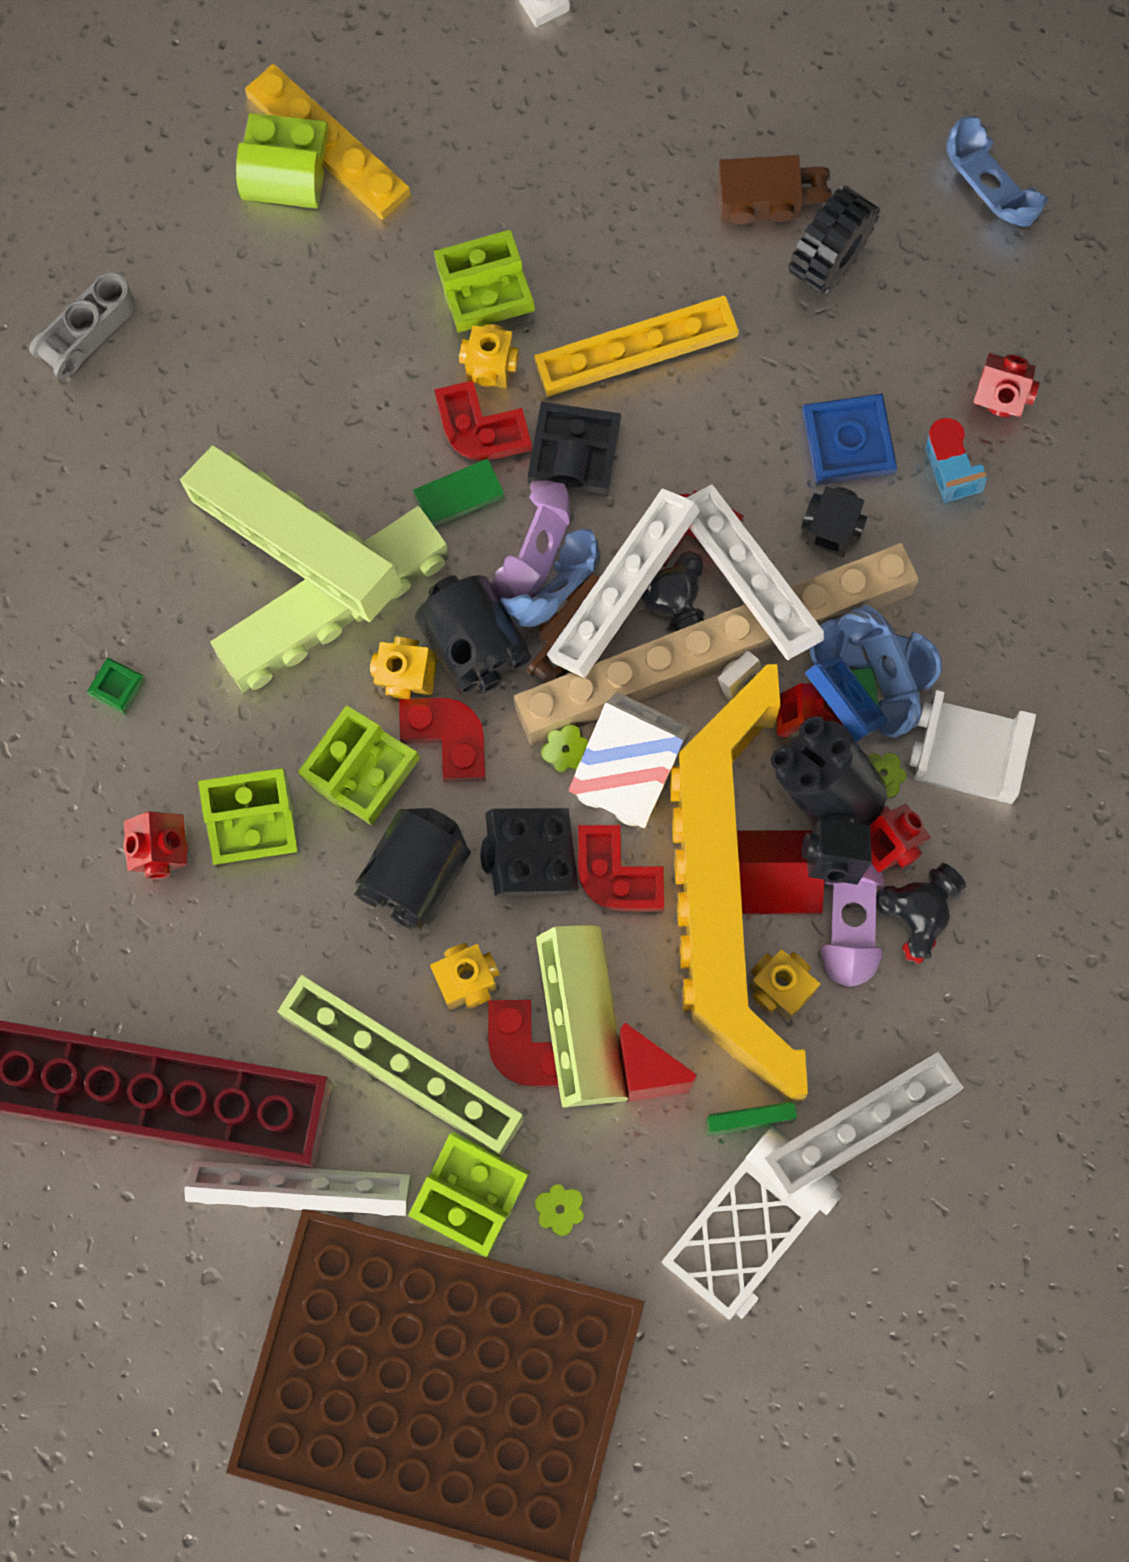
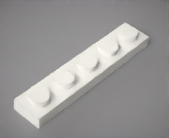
[687,484,824,660]
[547,488,700,678]
[760,1052,964,1200]
[185,1161,411,1216]

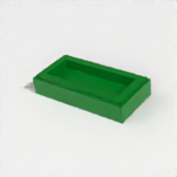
[413,458,505,527]
[706,1101,797,1136]

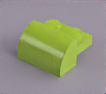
[236,113,329,209]
[434,229,535,333]
[297,705,421,825]
[198,768,299,865]
[408,1131,531,1257]

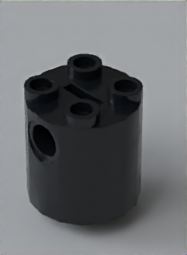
[415,575,532,695]
[771,716,887,827]
[354,808,472,930]

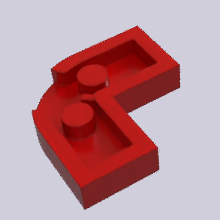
[434,381,532,461]
[399,698,486,783]
[578,825,664,912]
[488,999,559,1088]

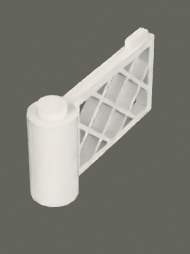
[661,1125,843,1320]

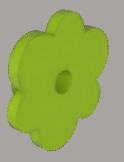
[541,724,589,772]
[868,753,907,798]
[535,1184,584,1236]

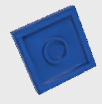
[802,393,897,485]
[805,655,888,742]

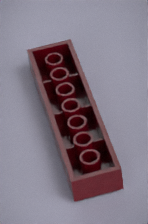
[0,1020,333,1169]

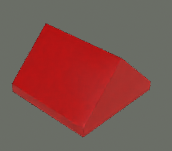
[737,830,824,915]
[619,1022,697,1102]

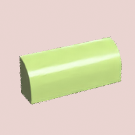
[536,925,628,1108]

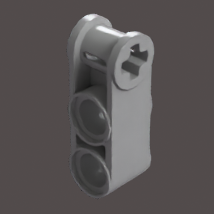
[29,272,135,380]

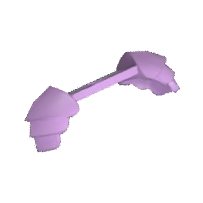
[491,480,570,599]
[821,863,884,987]

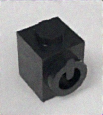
[801,486,868,557]
[802,815,872,885]

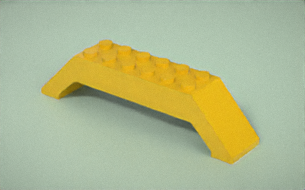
[669,664,808,1104]

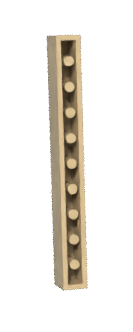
[514,542,919,746]

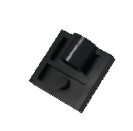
[527,402,621,495]
[480,808,579,896]

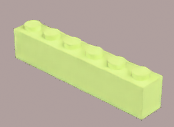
[180,445,402,622]
[210,506,449,693]
[277,974,524,1156]

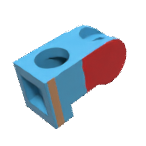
[926,418,988,503]

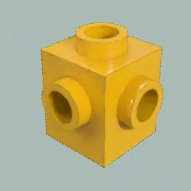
[459,324,520,389]
[370,637,438,699]
[430,943,500,1011]
[750,949,820,1022]

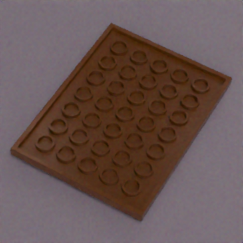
[225,1209,645,1562]

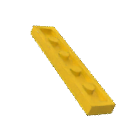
[245,63,411,220]
[534,295,738,397]

